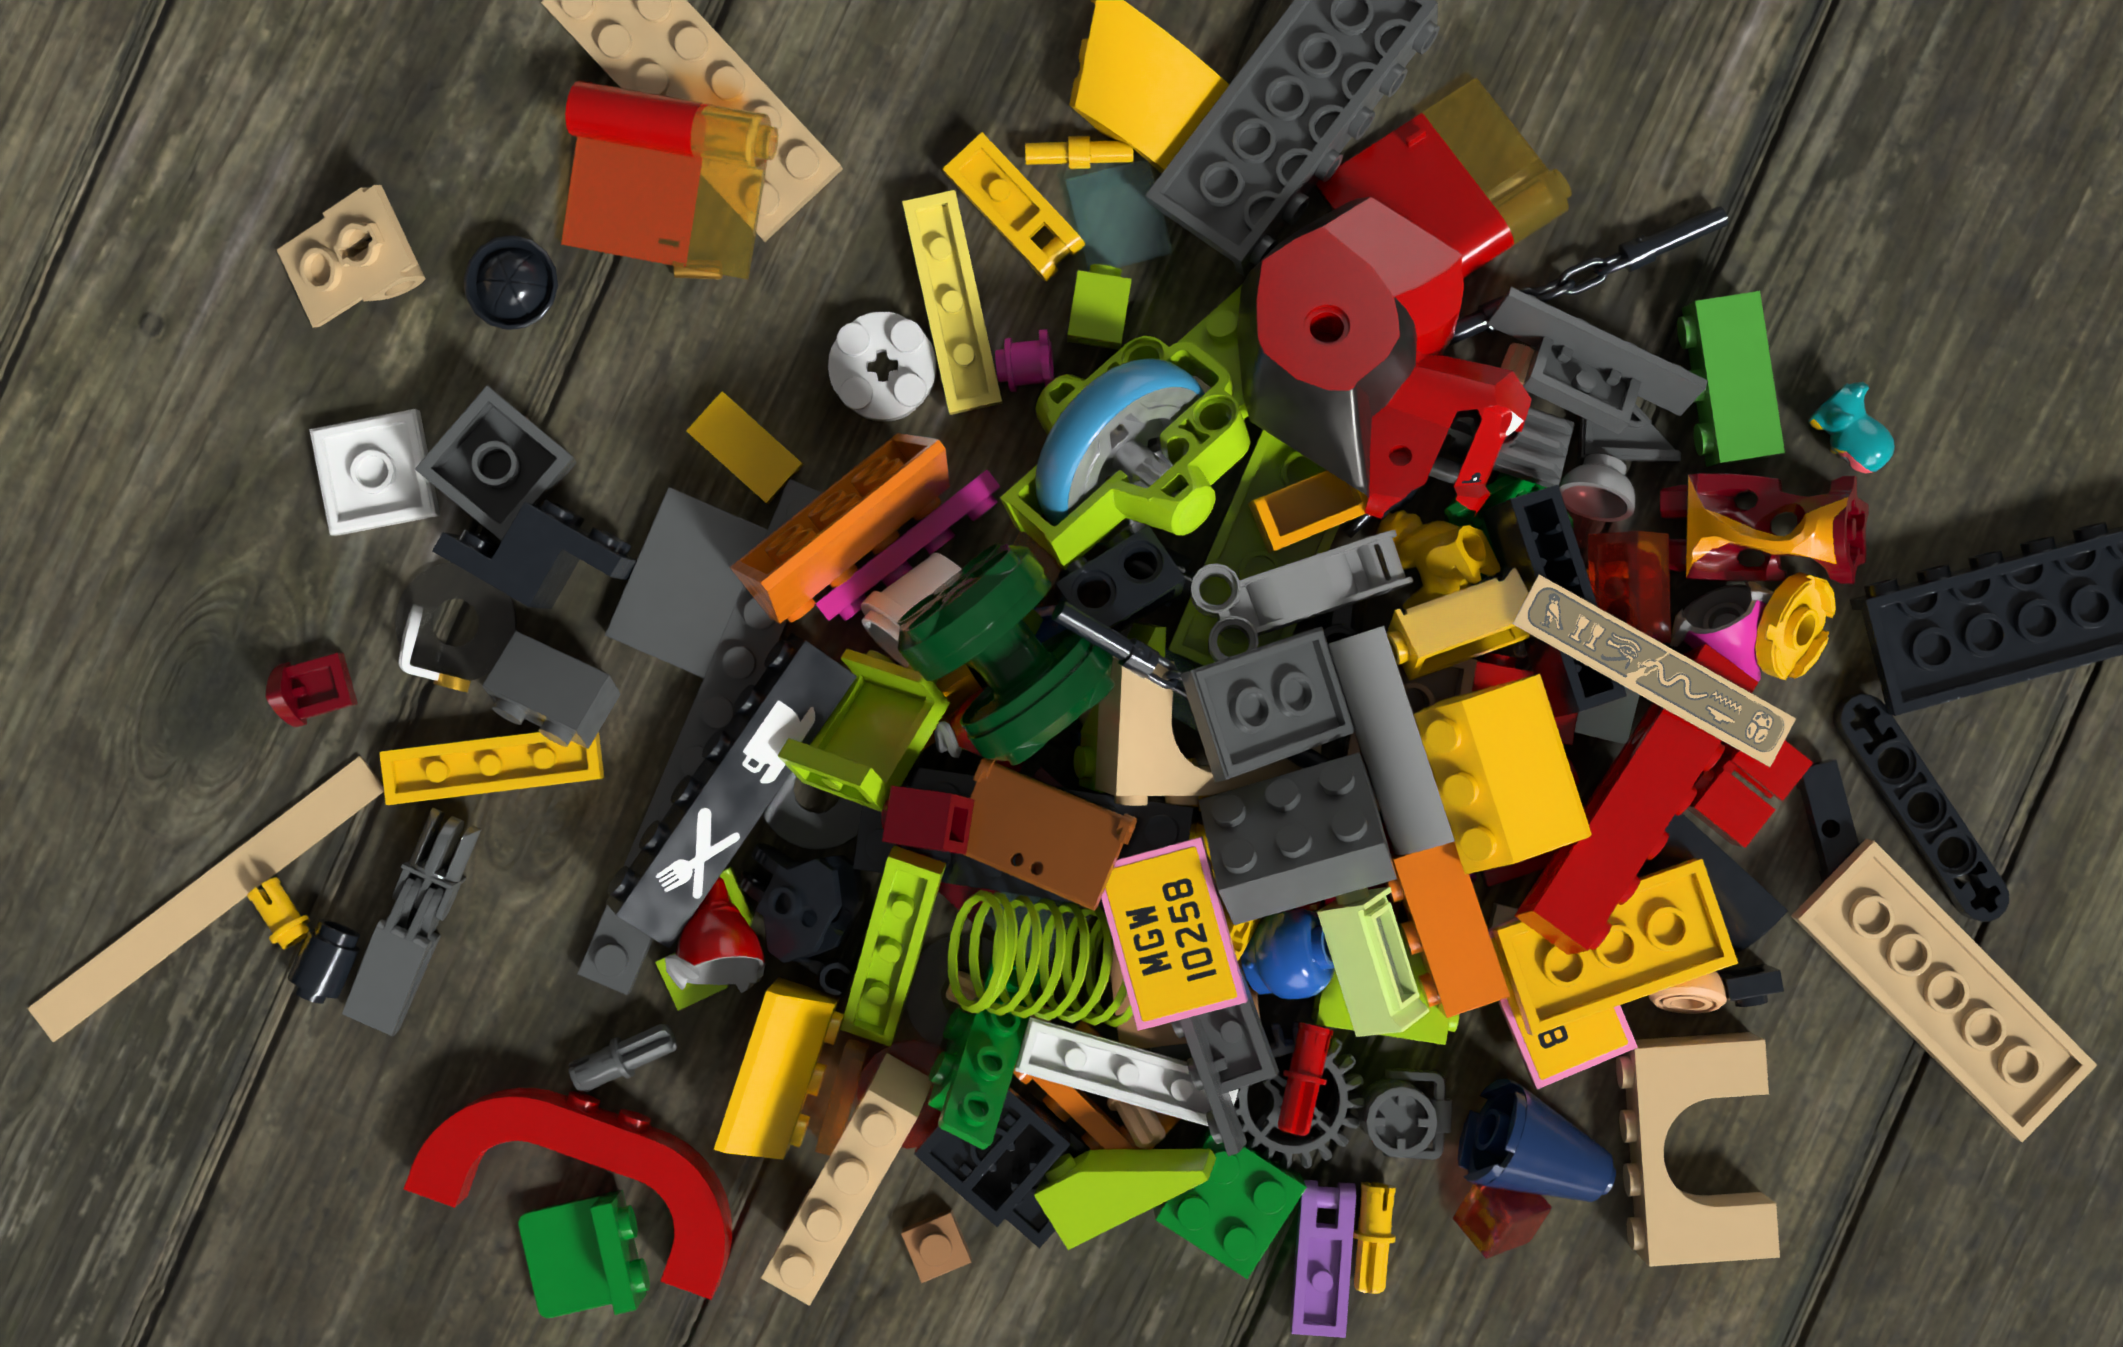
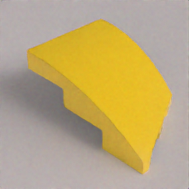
[1069,0,1229,173]

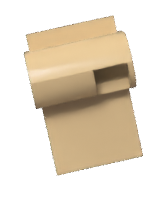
[277,185,425,328]

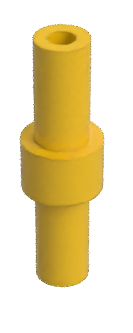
[1025,136,1133,169]

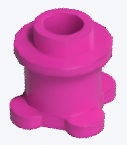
[995,329,1055,392]

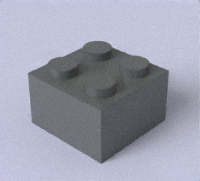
[415,386,577,541]

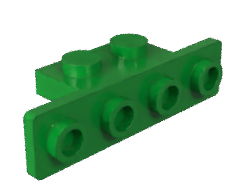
[928,955,1040,1149]

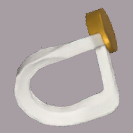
[398,604,471,693]

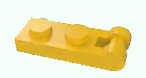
[943,132,1086,282]

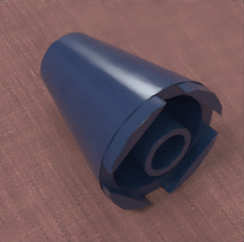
[1457,1079,1616,1202]

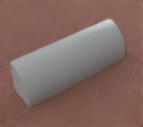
[1328,626,1455,855]

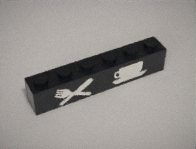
[606,633,857,949]

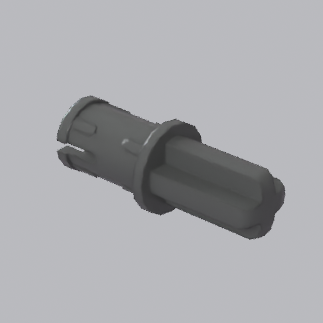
[569,1024,677,1094]

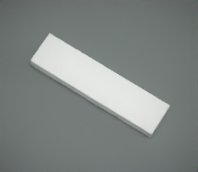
[1015,1017,1239,1126]

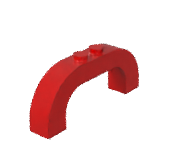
[404,1088,732,1300]

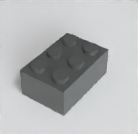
[1198,752,1397,925]

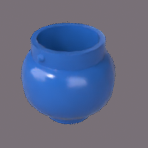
[1241,908,1335,999]

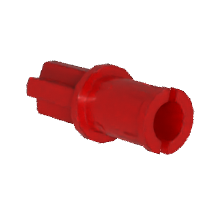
[1278,1022,1333,1136]

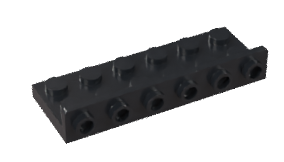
[1850,522,2123,716]

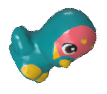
[1808,382,1895,474]

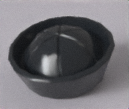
[464,235,558,330]

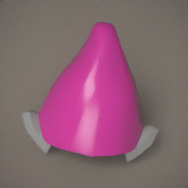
[1670,581,1774,682]

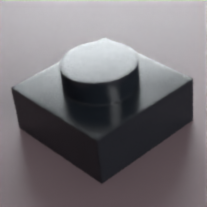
[1718,964,1784,1007]

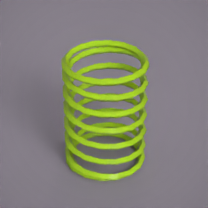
[948,890,1133,1027]

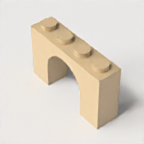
[1095,656,1321,806]
[1616,1032,1780,1266]
[761,1053,933,1306]

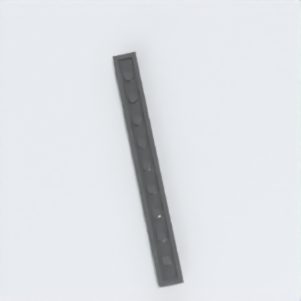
[578,479,822,995]

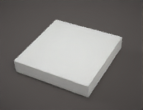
[309,409,440,536]

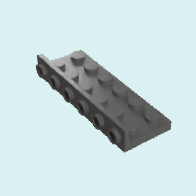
[1145,0,1440,277]

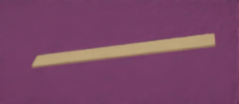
[27,756,384,1042]

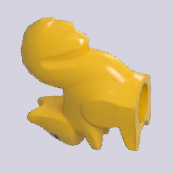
[1376,510,1501,610]

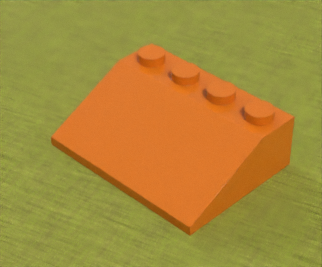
[730,433,950,623]

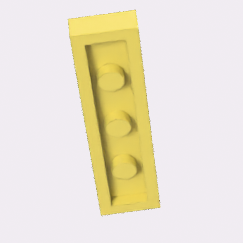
[902,190,1002,415]

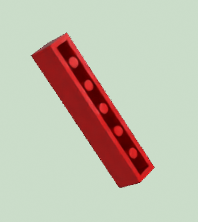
[1514,643,1759,955]

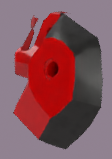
[1237,197,1532,519]

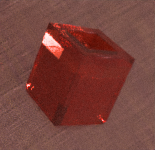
[1453,1184,1552,1259]

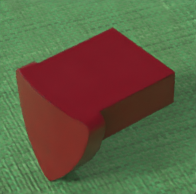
[265,653,358,728]

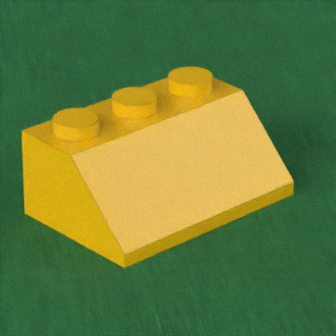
[1413,674,1592,874]
[714,977,844,1160]

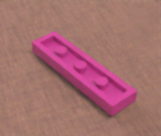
[816,469,1001,621]

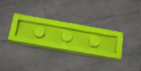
[840,845,946,1047]

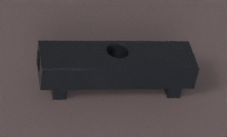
[1796,759,1859,882]

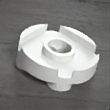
[828,312,937,421]

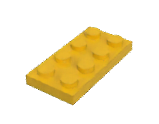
[1492,858,1738,1036]

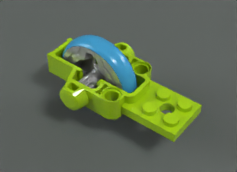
[1000,284,1250,570]

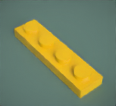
[379,732,604,805]

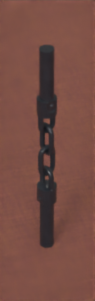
[1448,206,1728,347]
[1052,600,1332,769]

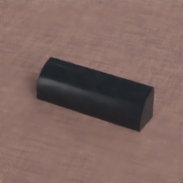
[1482,485,1627,718]
[1580,769,1788,953]

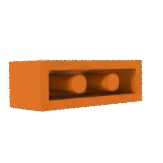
[1385,841,1510,1018]

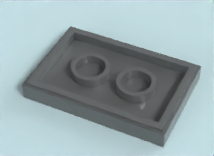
[605,487,767,678]
[1180,627,1356,782]

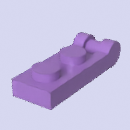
[1290,1180,1356,1338]

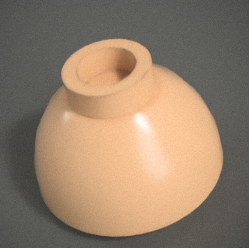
[1649,971,1727,1014]

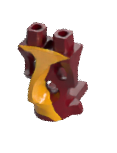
[1659,474,1869,584]

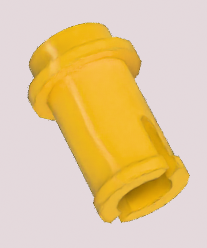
[247,877,310,950]

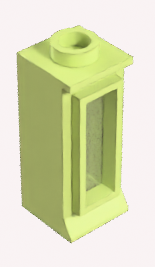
[1317,887,1429,1037]

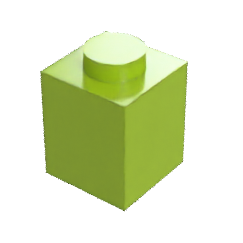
[1067,264,1132,350]

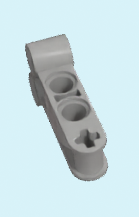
[1190,530,1413,662]

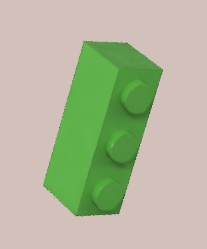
[1677,291,1785,467]

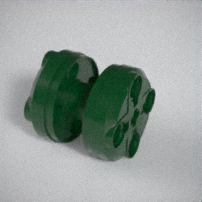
[897,543,1115,765]

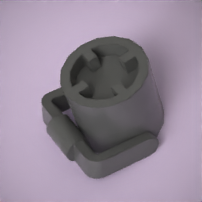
[1358,1068,1452,1160]

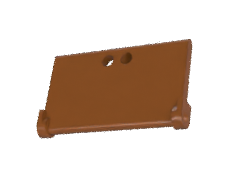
[963,758,1137,911]

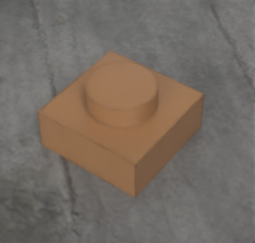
[901,1208,972,1283]

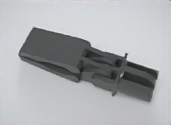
[342,807,482,1036]

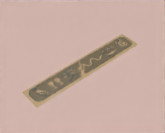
[1513,575,1796,767]

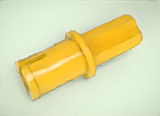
[1353,1182,1396,1294]

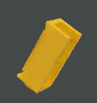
[1387,568,1530,681]

